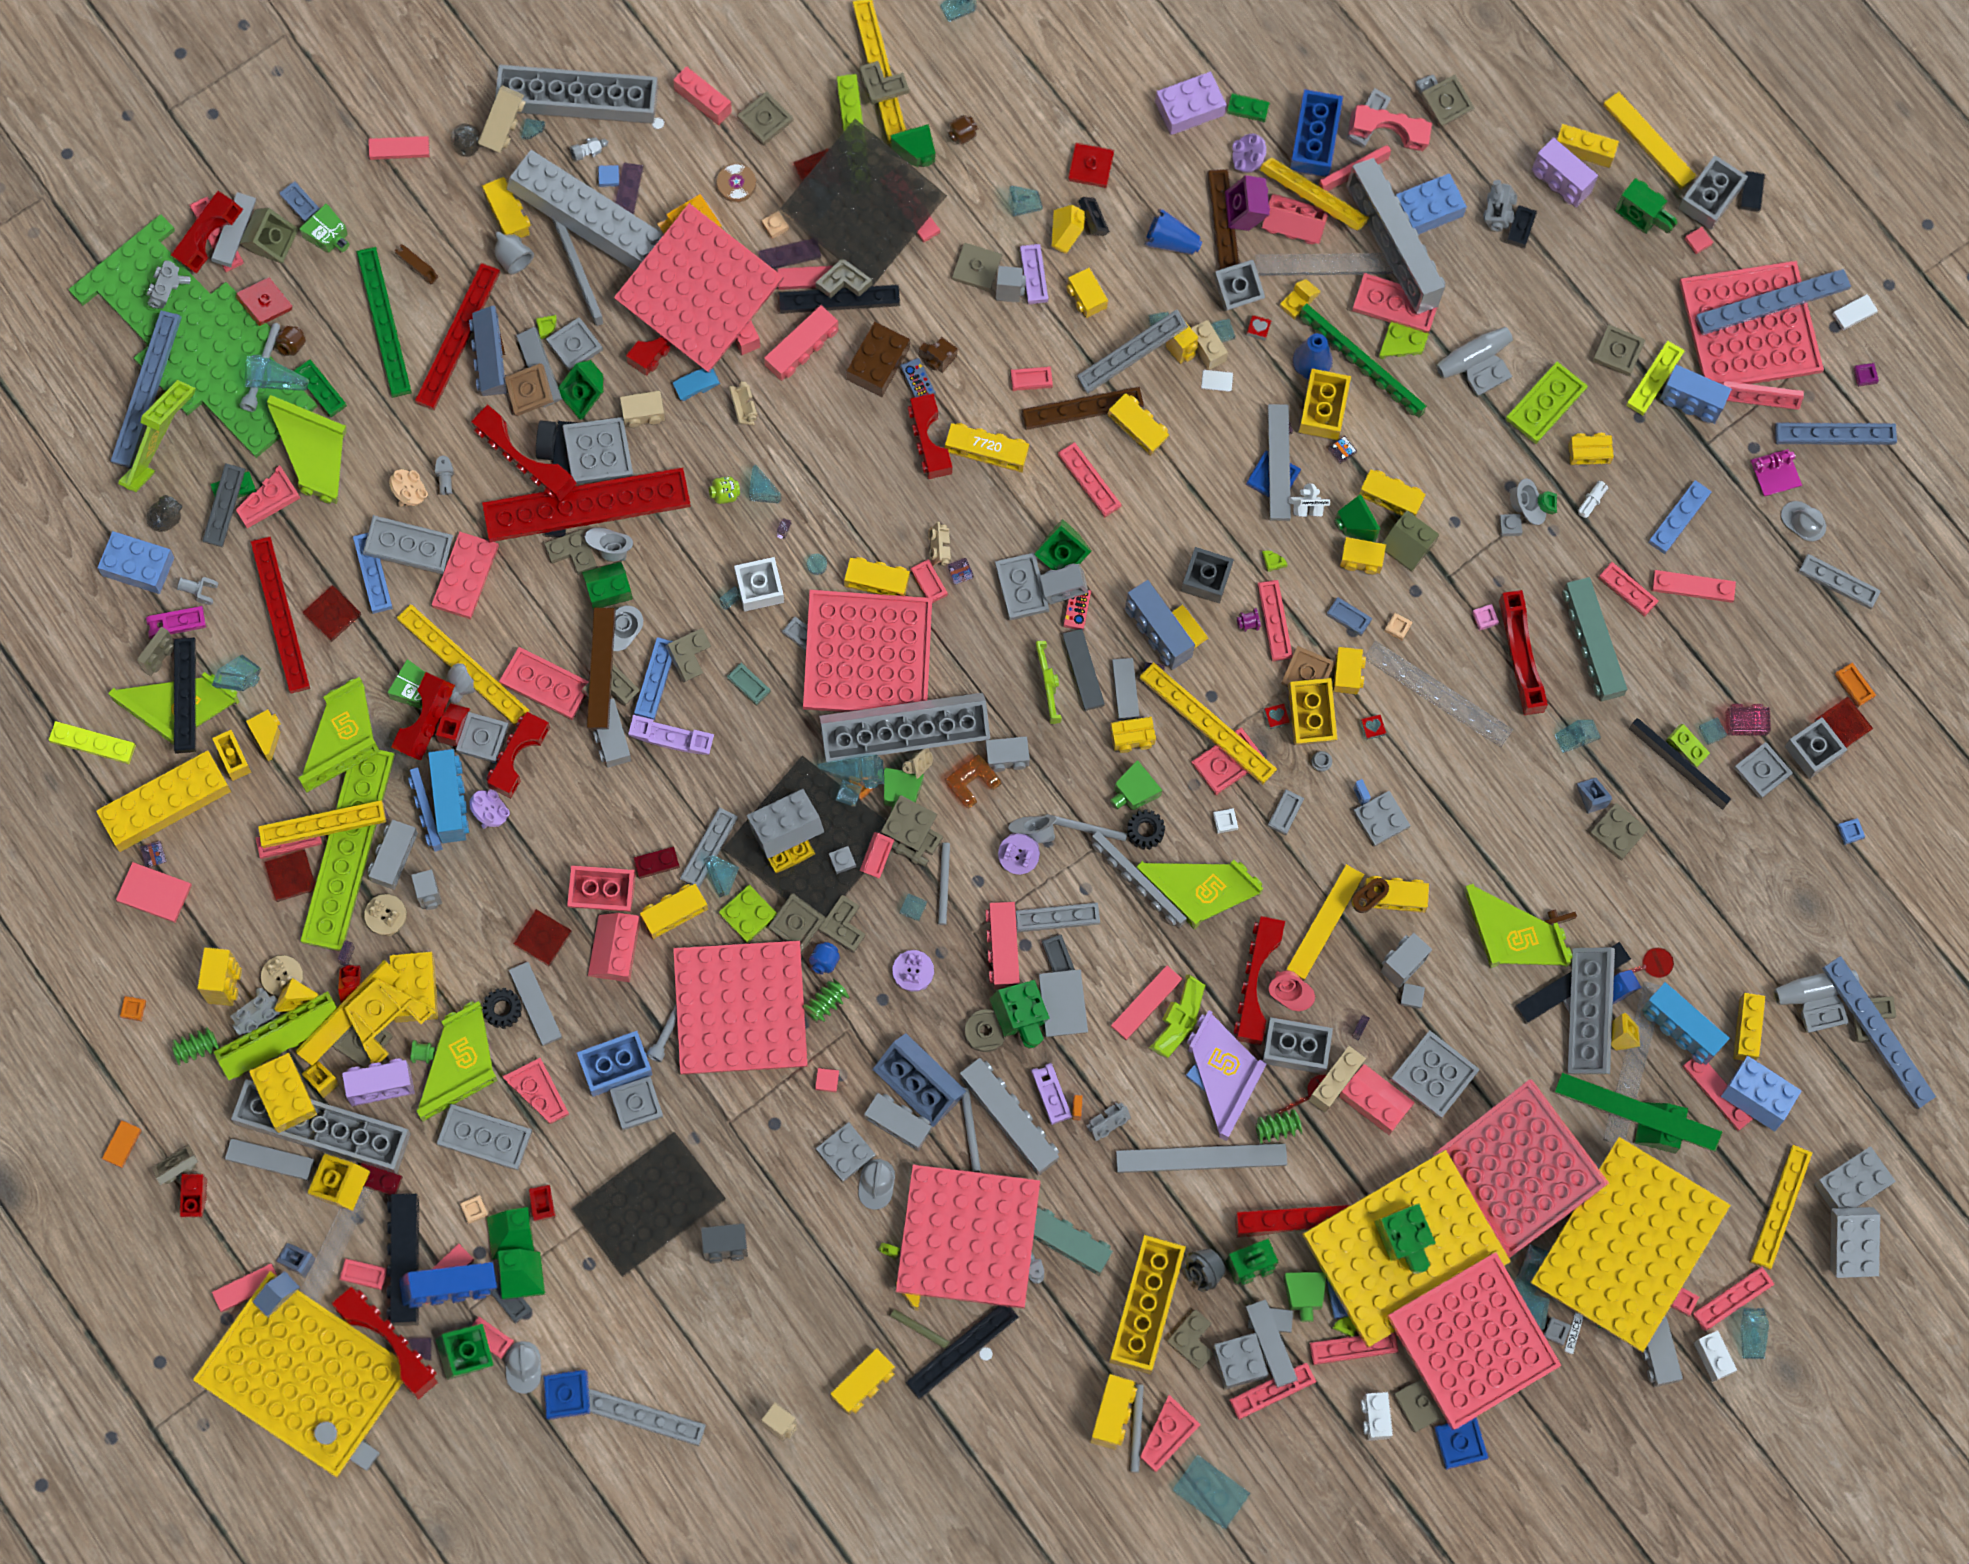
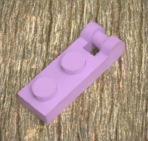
[1031,1063,1072,1125]

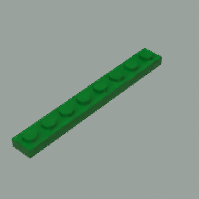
[1299,303,1427,418]

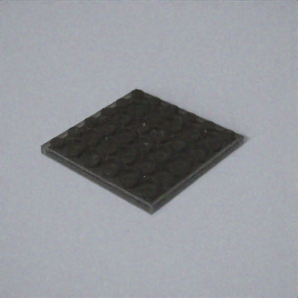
[780,119,947,286]
[723,755,893,918]

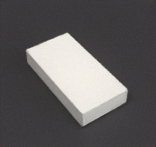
[1832,295,1878,330]

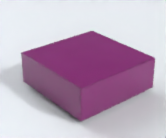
[1854,363,1879,387]

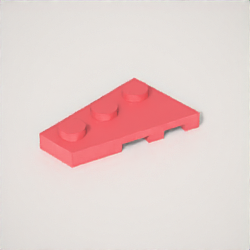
[236,465,300,529]
[503,1058,569,1124]
[1140,1395,1200,1473]

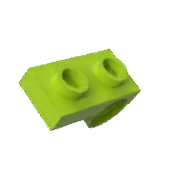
[1665,724,1710,768]

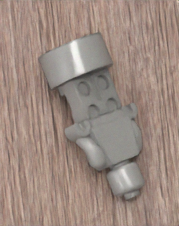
[570,138,608,162]

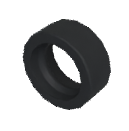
[536,420,557,460]

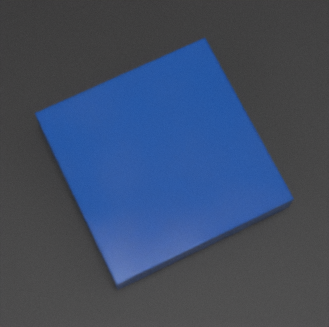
[1246,450,1301,497]
[544,1370,590,1420]
[1434,1417,1488,1470]

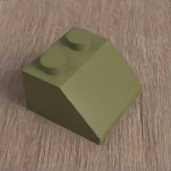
[240,208,299,263]
[1382,510,1439,572]

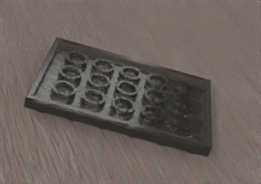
[571,1132,726,1277]

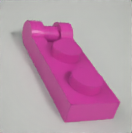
[146,606,207,639]

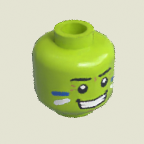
[708,476,740,504]

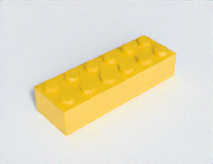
[96,750,231,852]
[1109,1235,1186,1375]

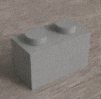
[996,266,1026,303]
[1040,564,1089,605]
[985,737,1030,772]
[411,870,442,910]

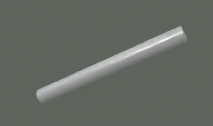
[1047,814,1127,841]
[938,843,950,925]
[962,1088,981,1172]
[1130,1385,1144,1473]

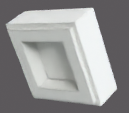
[1213,808,1238,834]

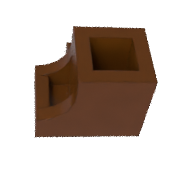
[919,337,958,373]

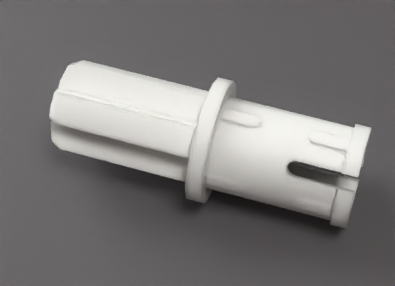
[1578,481,1608,518]

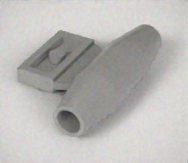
[1436,327,1513,397]
[1774,970,1860,1033]

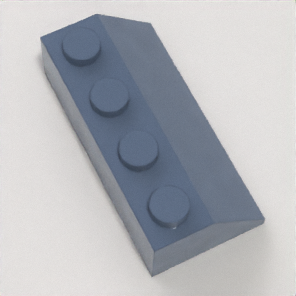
[469,306,507,396]
[873,1034,966,1127]

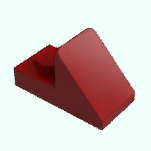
[529,1185,557,1222]

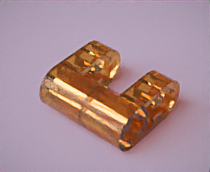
[945,754,1002,809]

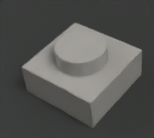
[1499,514,1522,537]
[829,846,856,874]

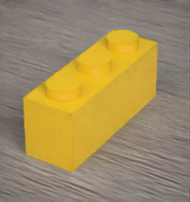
[1557,124,1619,168]
[482,177,531,238]
[1107,393,1169,456]
[1359,469,1426,516]
[844,557,910,596]
[1363,876,1429,913]
[640,884,708,939]
[1733,993,1765,1061]
[830,1348,895,1415]

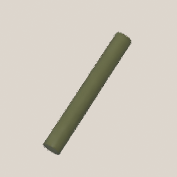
[890,1309,950,1349]

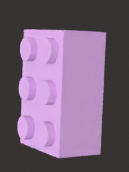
[1155,72,1226,135]
[1532,137,1598,207]
[342,1059,415,1106]

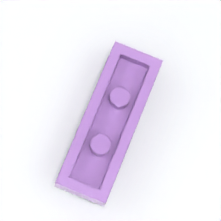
[1020,244,1048,304]

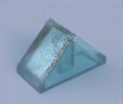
[940,0,976,22]
[1008,185,1043,217]
[749,464,781,504]
[1555,719,1601,753]
[703,855,739,898]
[1520,1292,1550,1331]

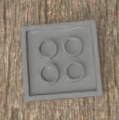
[562,417,633,484]
[1391,1030,1480,1119]

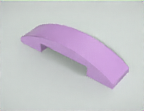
[628,715,714,755]

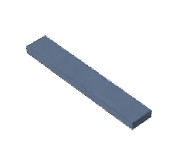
[1775,423,1897,445]

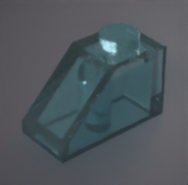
[212,655,261,691]
[1514,1244,1549,1298]
[1741,1308,1769,1359]

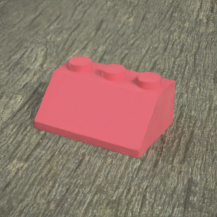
[1262,194,1329,244]
[567,866,636,912]
[588,913,640,983]
[1339,1064,1415,1136]

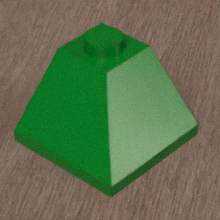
[890,124,936,167]
[558,360,604,420]
[1334,494,1380,542]
[1034,519,1092,570]
[487,1207,535,1260]
[497,1249,545,1300]

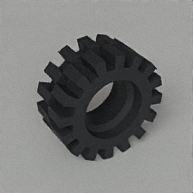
[1127,809,1165,850]
[482,988,522,1029]

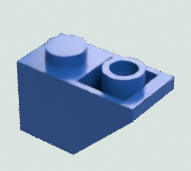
[1613,970,1642,1004]

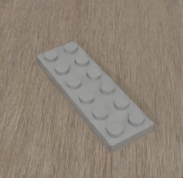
[1568,947,1615,1074]

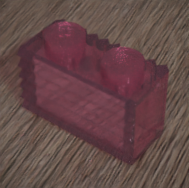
[1725,704,1771,736]

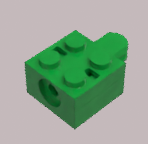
[1615,178,1678,234]
[989,980,1050,1049]
[1374,1203,1436,1274]
[1226,1238,1279,1286]

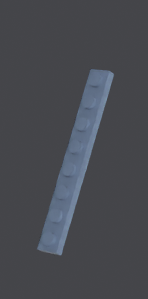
[1695,269,1851,335]
[111,310,182,468]
[1822,956,1936,1109]

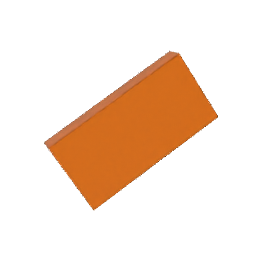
[1834,662,1876,707]
[102,1120,142,1168]

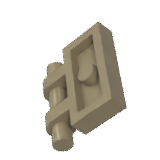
[892,829,943,867]

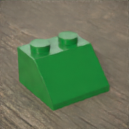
[582,561,633,610]
[1634,1102,1689,1154]
[435,1324,494,1380]

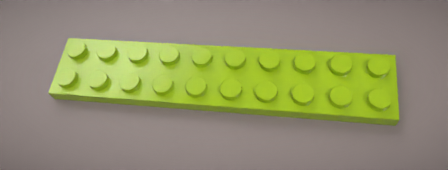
[301,750,395,952]

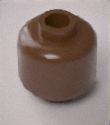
[948,115,978,145]
[275,326,306,356]

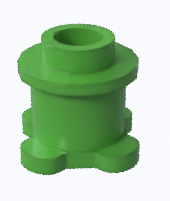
[410,1040,435,1064]

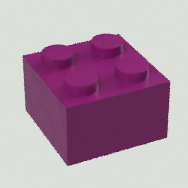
[1225,175,1270,231]

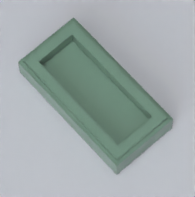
[727,663,771,706]

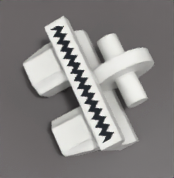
[1288,483,1330,516]

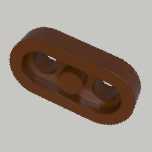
[1352,878,1389,913]

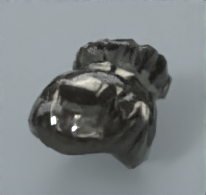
[450,123,480,157]
[146,495,183,532]

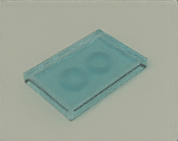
[1172,1455,1251,1529]

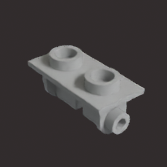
[1086,1102,1131,1141]

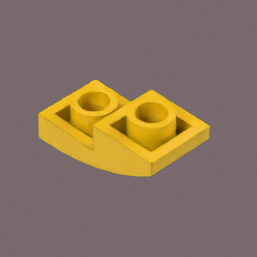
[1172,604,1209,649]
[768,840,815,873]

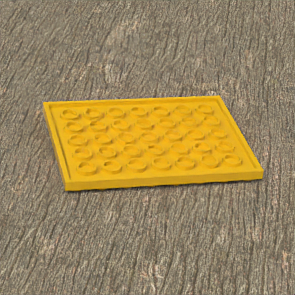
[1531,1137,1731,1352]
[1302,1150,1511,1347]
[193,1272,403,1478]

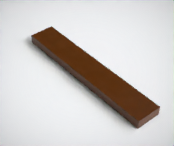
[1208,169,1239,270]
[1022,387,1144,430]
[587,608,616,729]

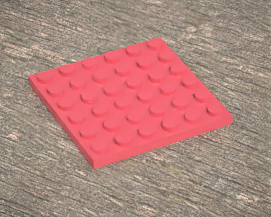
[614,203,784,373]
[1680,261,1824,385]
[803,590,932,712]
[673,941,808,1075]
[1433,1079,1609,1258]
[896,1165,1040,1309]
[1387,1252,1562,1430]

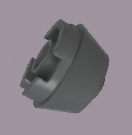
[1183,1249,1225,1292]

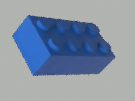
[1290,89,1343,177]
[399,1262,497,1308]

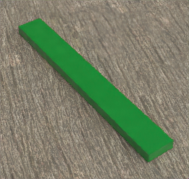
[357,247,412,398]
[1555,1073,1723,1152]

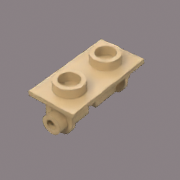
[729,382,758,425]
[928,522,951,567]
[902,748,933,779]

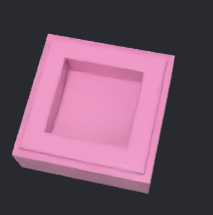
[1472,604,1499,631]

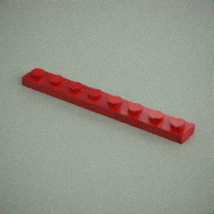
[415,263,500,411]
[250,536,311,694]

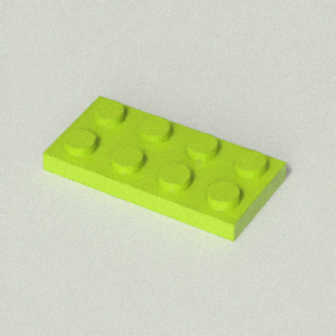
[1505,361,1588,444]

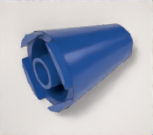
[1145,208,1202,255]
[1293,333,1333,379]

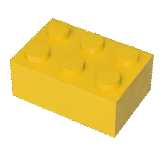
[1299,369,1351,440]
[1288,678,1338,745]
[198,947,242,1006]
[390,952,438,1023]
[249,1053,318,1133]
[1090,1374,1137,1450]

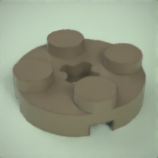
[965,1009,1006,1052]

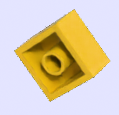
[307,1154,370,1211]

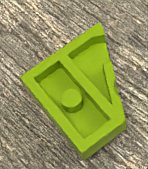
[1379,322,1429,359]

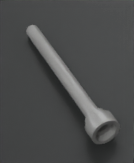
[240,323,280,412]
[646,1004,677,1063]

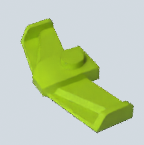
[1035,641,1062,724]
[1149,974,1205,1058]

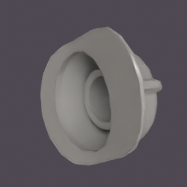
[1509,478,1546,525]
[1781,501,1826,542]
[585,528,633,562]
[613,605,643,651]
[1008,815,1057,843]
[859,1159,895,1210]
[506,1341,541,1394]

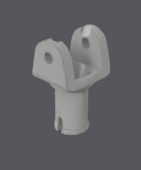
[435,456,455,495]
[177,577,219,605]
[1028,1253,1044,1284]

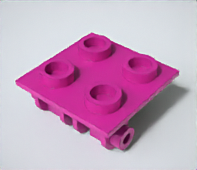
[1750,449,1802,497]

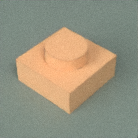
[762,211,789,239]

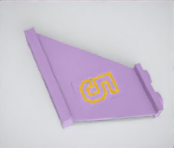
[1187,1010,1267,1141]

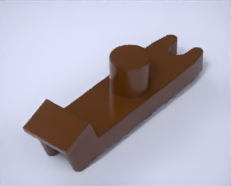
[395,244,439,285]
[1544,910,1577,926]

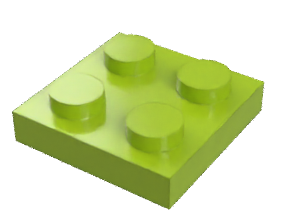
[719,885,777,944]

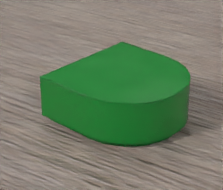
[1537,491,1557,515]

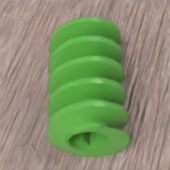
[802,978,850,1023]
[172,1027,219,1066]
[1255,1109,1302,1144]

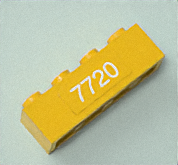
[945,423,1029,473]

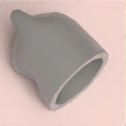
[494,231,534,274]

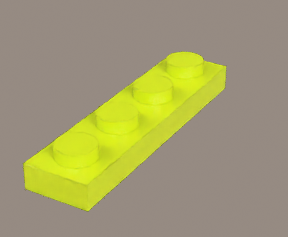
[1626,341,1685,416]
[49,721,136,764]

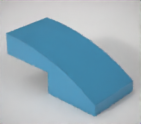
[673,368,721,401]

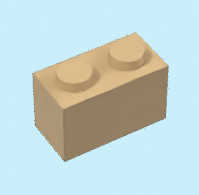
[1191,320,1228,370]
[620,391,665,428]
[762,1403,797,1441]

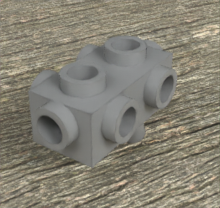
[1484,180,1517,232]
[147,261,190,309]
[231,988,281,1036]

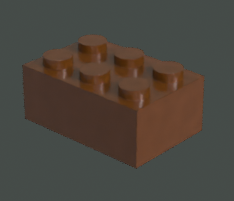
[846,321,910,397]

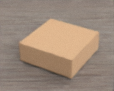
[1384,613,1413,641]
[460,1195,488,1224]

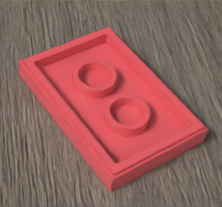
[1191,727,1265,795]
[116,862,192,923]

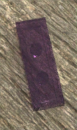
[615,162,644,215]
[758,238,821,269]

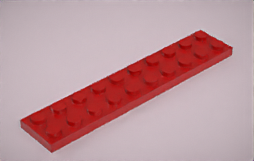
[482,467,691,542]

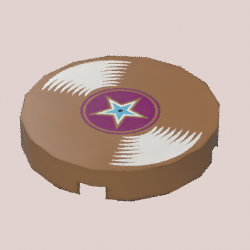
[717,163,756,202]

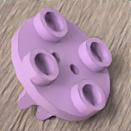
[1232,133,1266,173]
[470,790,510,829]
[998,833,1040,875]
[892,950,934,992]

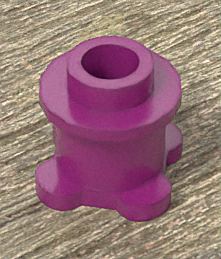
[1237,608,1261,632]

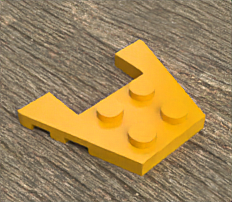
[345,978,436,1064]

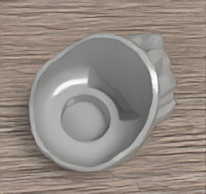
[447,663,475,704]

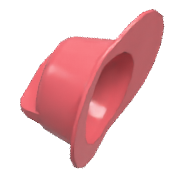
[1269,971,1315,1011]

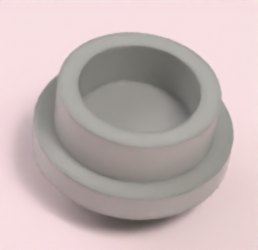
[1311,751,1332,772]

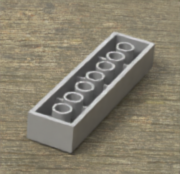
[495,65,658,123]
[507,150,664,271]
[1346,158,1445,314]
[819,693,990,763]
[231,1080,411,1174]

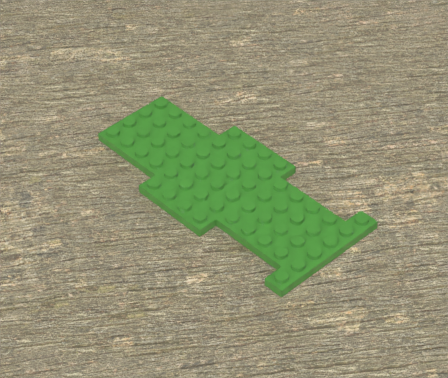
[68,214,317,458]

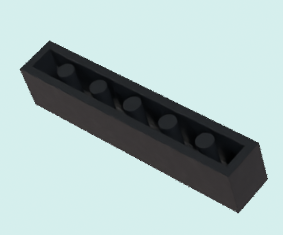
[387,1193,419,1326]

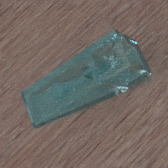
[245,355,309,391]
[817,755,884,789]

